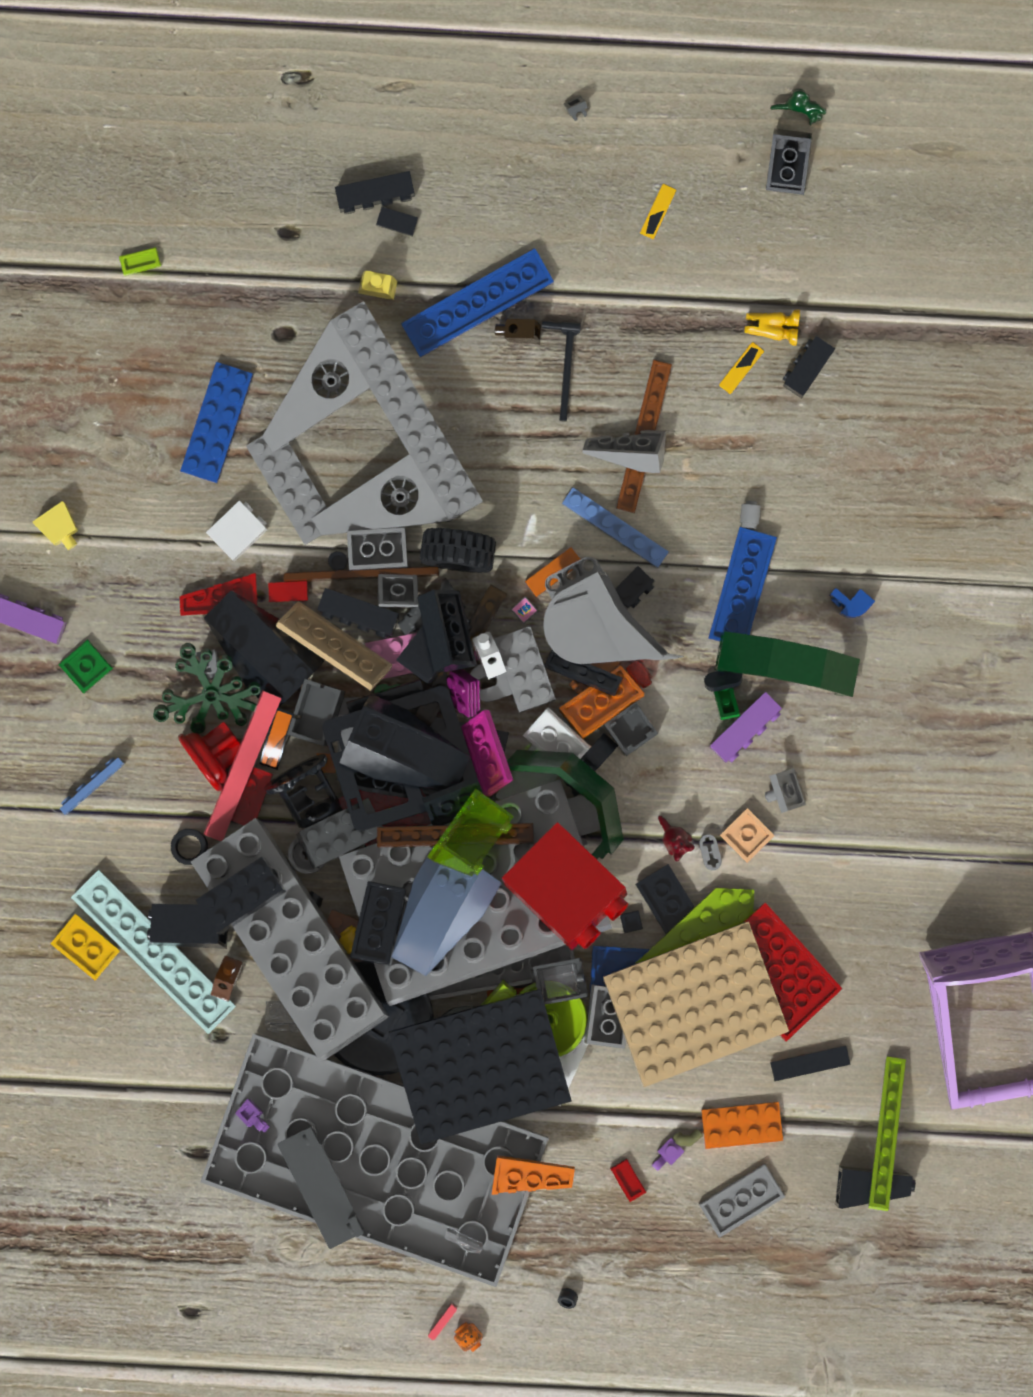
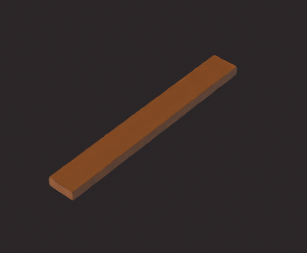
[616,360,672,514]

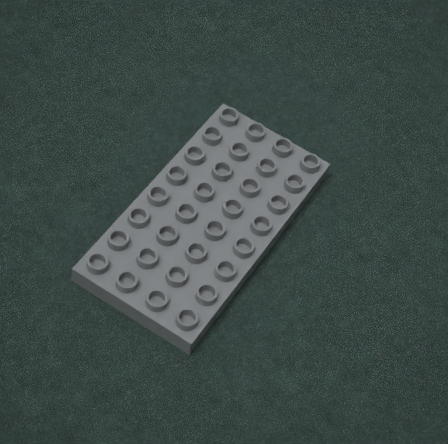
[201,1033,548,1287]

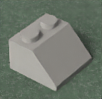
[377,574,418,607]

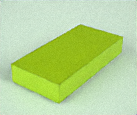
[119,247,161,276]

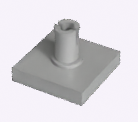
[765,768,806,813]

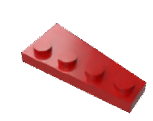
[179,573,258,616]

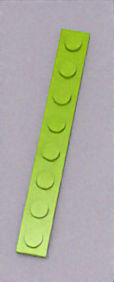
[868,1056,906,1211]

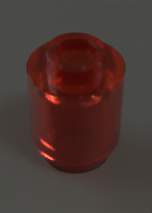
[626,660,653,689]

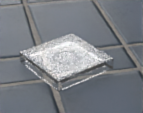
[444,1227,483,1254]

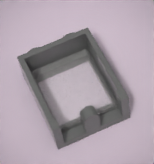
[531,958,588,1005]

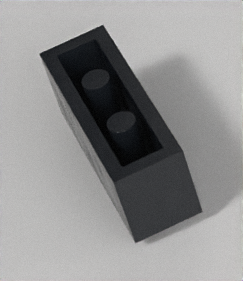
[782,336,835,399]

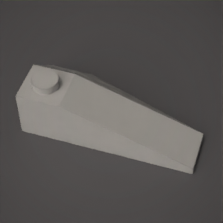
[582,430,666,473]

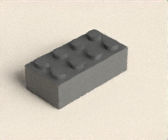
[296,798,383,869]

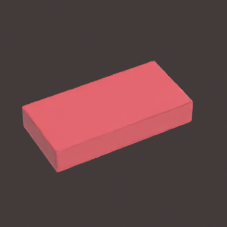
[428,1303,457,1340]

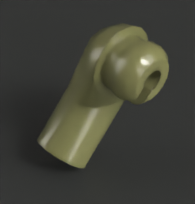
[673,1129,703,1147]

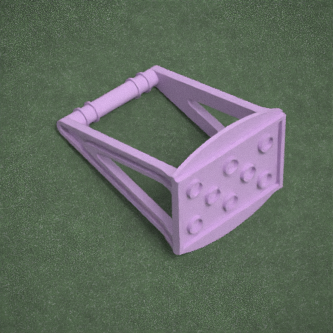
[919,932,1033,1110]

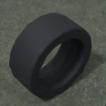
[171,829,208,865]

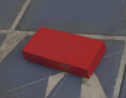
[268,581,308,603]
[610,1158,647,1202]

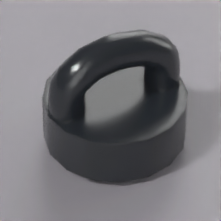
[557,1288,578,1309]

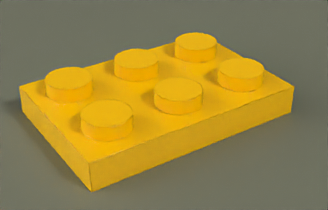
[50,914,121,981]

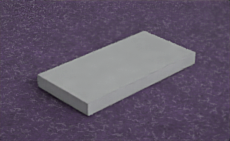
[699,1163,785,1238]

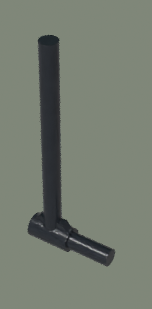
[542,321,581,422]

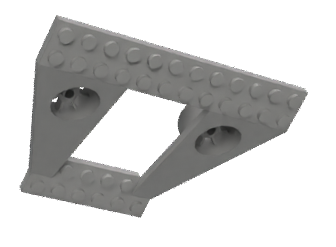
[246,301,483,545]

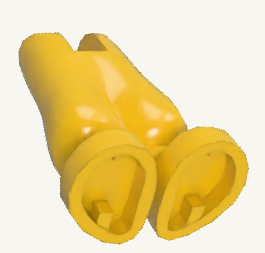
[744,309,800,346]

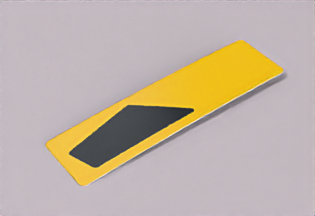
[640,184,676,239]
[719,342,764,394]

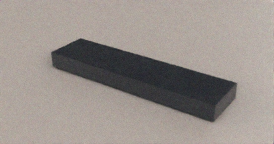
[544,650,623,697]
[770,1045,851,1081]

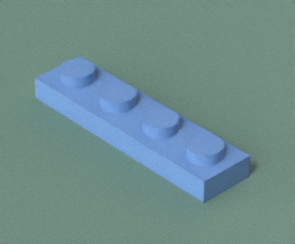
[60,757,125,815]

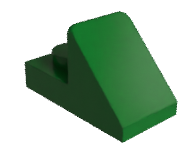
[713,688,740,720]

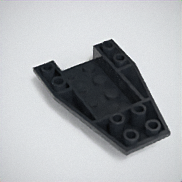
[339,694,470,790]

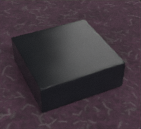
[620,910,643,934]

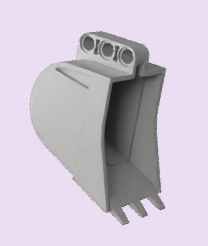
[544,557,684,664]

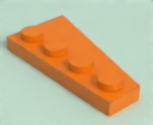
[491,1155,575,1195]

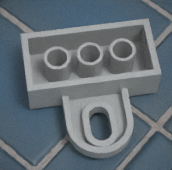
[470,626,556,713]

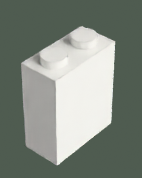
[206,501,267,562]

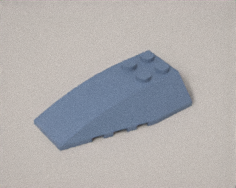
[392,846,502,976]

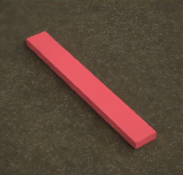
[204,691,281,841]

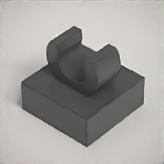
[564,96,588,121]

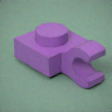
[235,1099,270,1132]
[652,1137,685,1171]

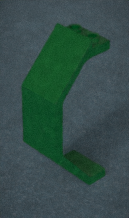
[714,631,860,697]
[507,750,624,859]

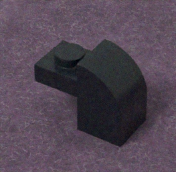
[581,733,618,771]

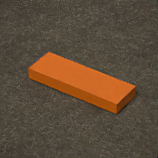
[525,547,581,597]

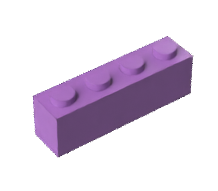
[0,594,67,645]
[709,692,782,763]

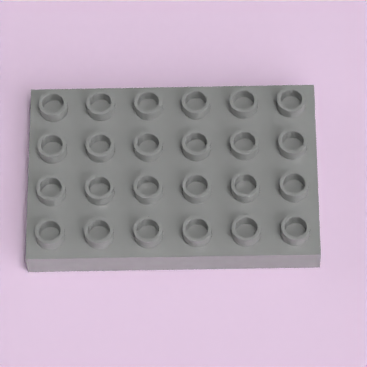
[339,779,612,1006]

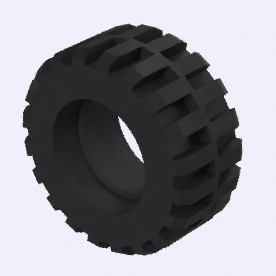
[420,528,496,573]

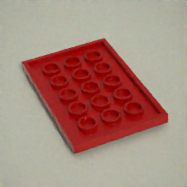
[741,902,842,1042]

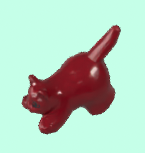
[658,816,695,862]

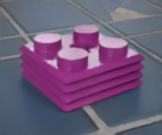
[447,669,481,718]

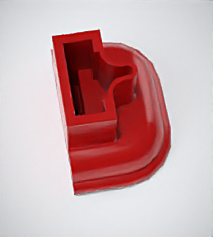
[178,722,241,792]

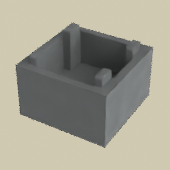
[604,702,658,756]

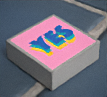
[511,597,538,624]

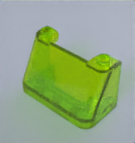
[427,789,514,876]

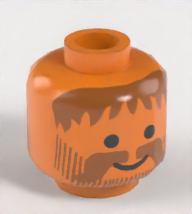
[454,1322,483,1352]

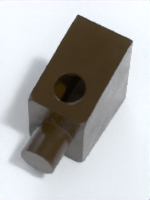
[495,319,541,345]

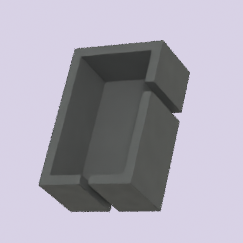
[287,679,346,746]

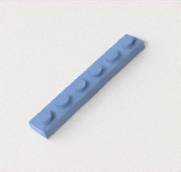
[562,488,669,568]

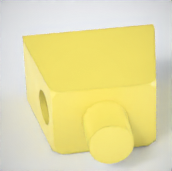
[358,271,398,300]
[33,501,78,550]

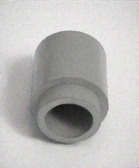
[740,501,761,529]

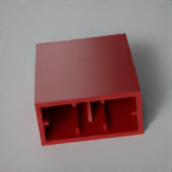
[502,822,629,950]

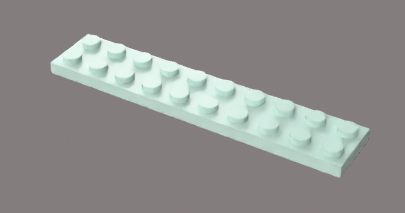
[71,870,236,1034]

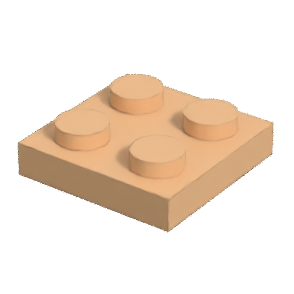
[720,808,775,863]

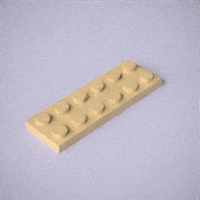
[276,601,393,691]

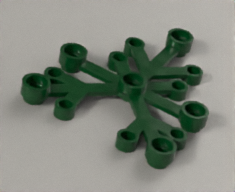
[153,643,261,734]

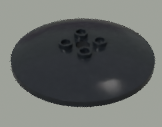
[334,961,434,1075]

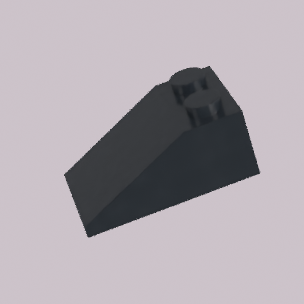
[766,128,812,195]

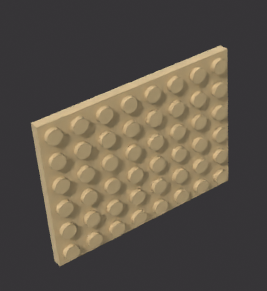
[603,921,789,1087]

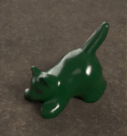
[770,88,826,126]

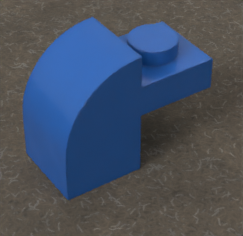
[829,588,875,618]

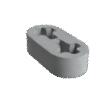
[699,834,722,871]

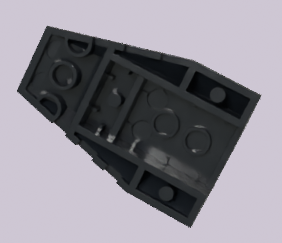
[204,591,325,708]

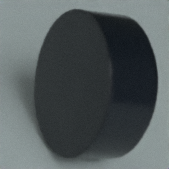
[328,551,348,571]

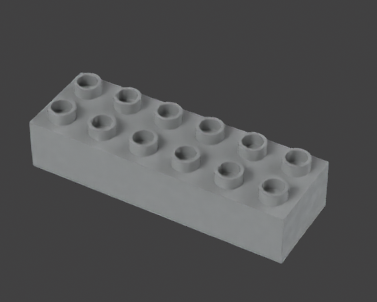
[191,818,390,1060]

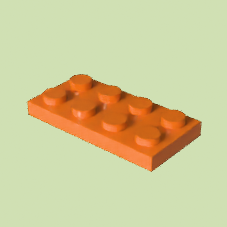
[559,665,644,739]
[701,1102,783,1149]

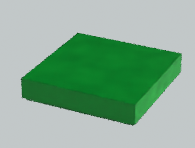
[58,639,113,694]

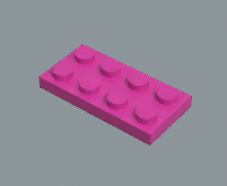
[461,710,513,797]

